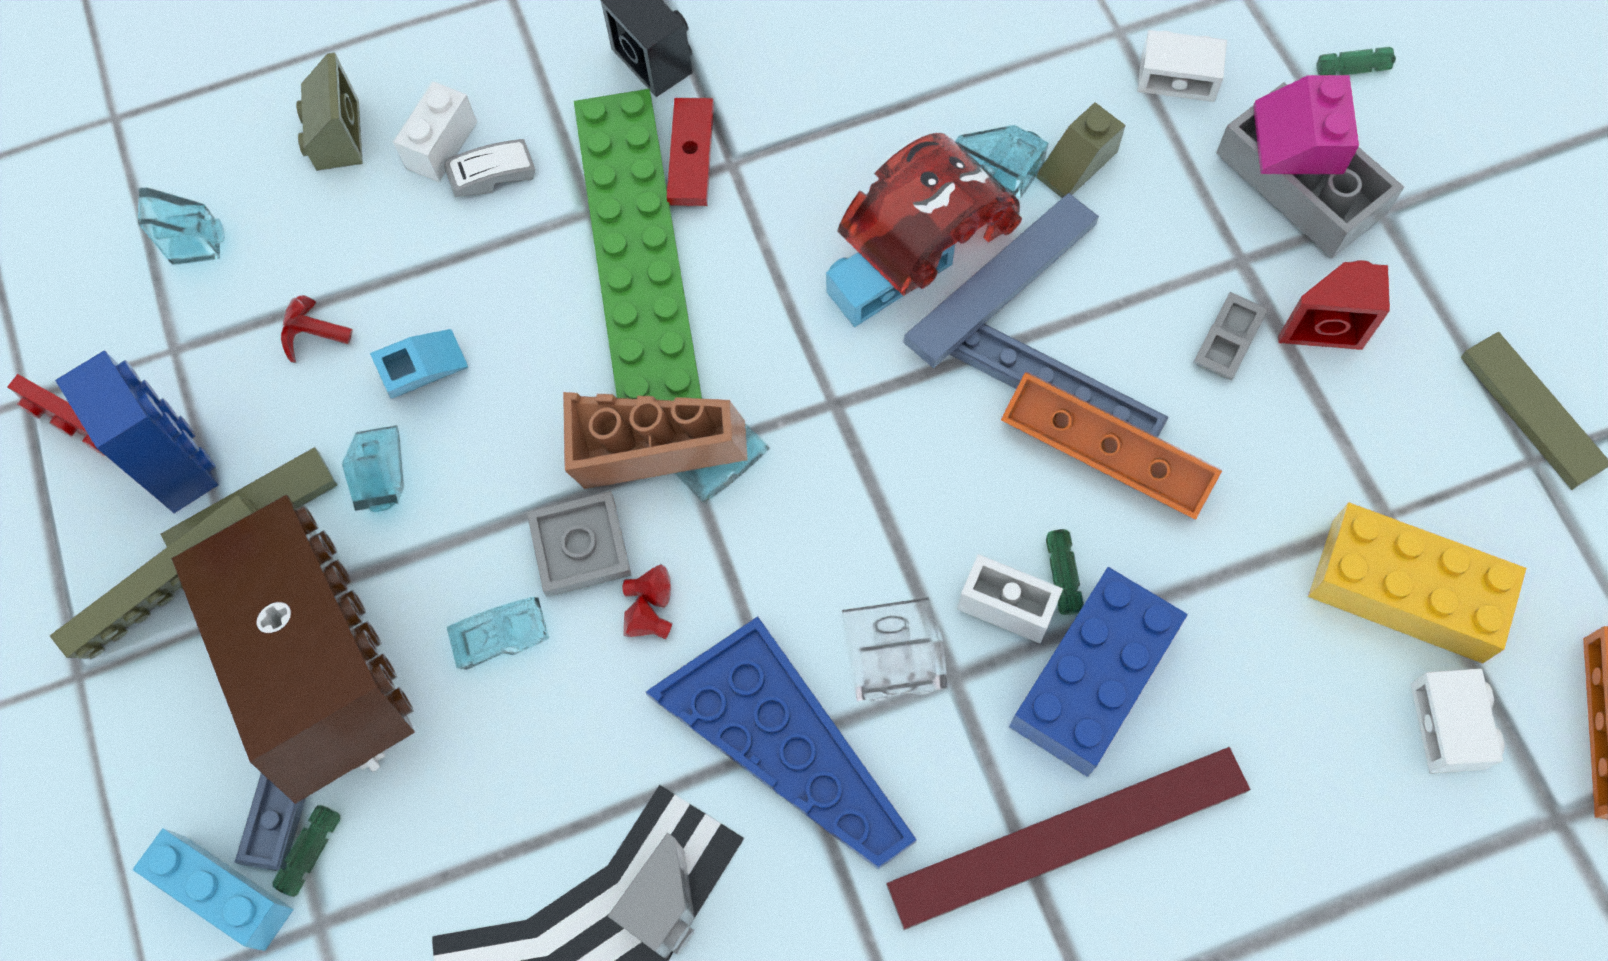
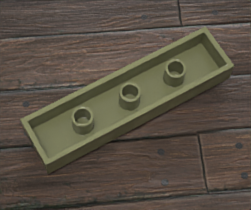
[50,495,258,659]

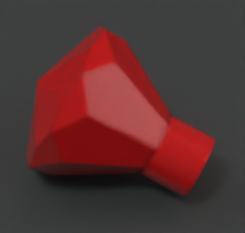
[622,564,671,608]
[623,596,673,639]

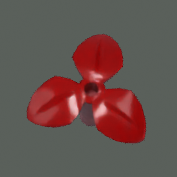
[281,295,353,363]

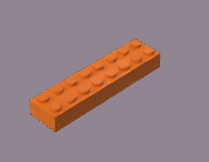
[1001,372,1222,520]

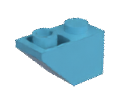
[370,329,468,399]

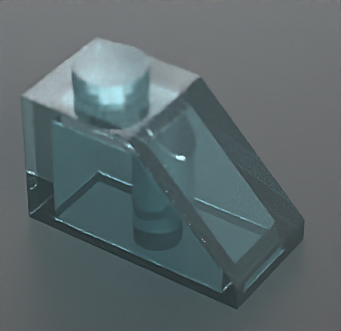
[953,125,1049,199]
[138,187,225,265]
[342,425,404,512]

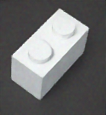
[1137,30,1227,102]
[393,81,477,182]
[957,554,1063,644]
[1411,669,1505,774]

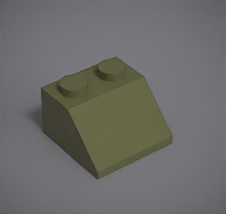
[296,52,363,171]

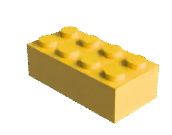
[1308,502,1527,664]

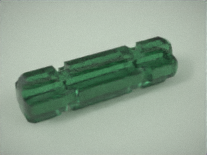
[1316,46,1396,75]
[1046,529,1084,615]
[272,805,340,897]

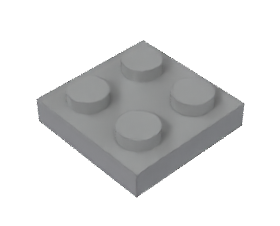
[527,491,632,597]

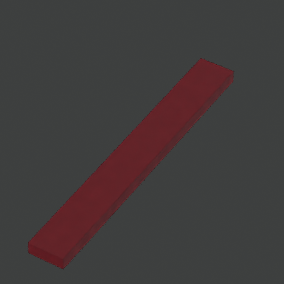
[886,747,1251,930]

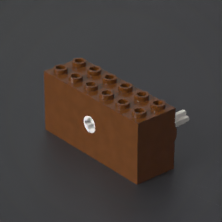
[171,494,415,804]

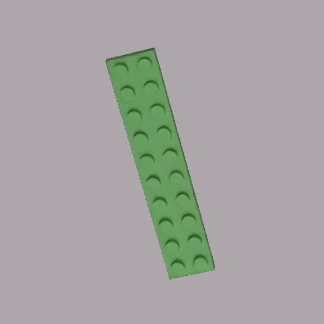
[574,88,702,401]

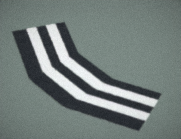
[432,785,744,961]

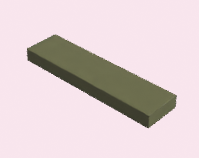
[1461,331,1608,490]
[160,447,338,547]

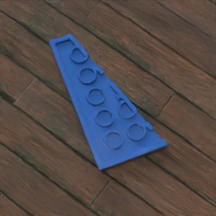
[645,616,917,869]

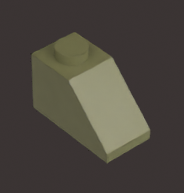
[1036,102,1126,198]

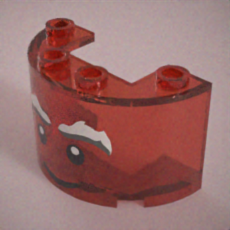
[837,133,1022,296]

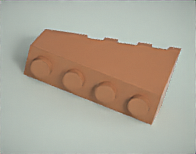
[563,392,748,489]

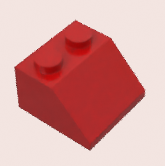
[1278,260,1390,350]

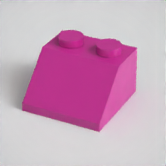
[1253,75,1359,174]

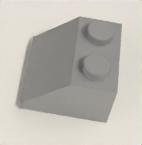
[608,832,695,959]

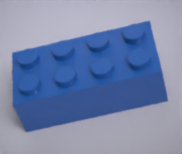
[55,350,218,513]
[1009,567,1188,777]

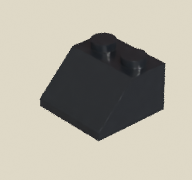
[600,0,692,97]

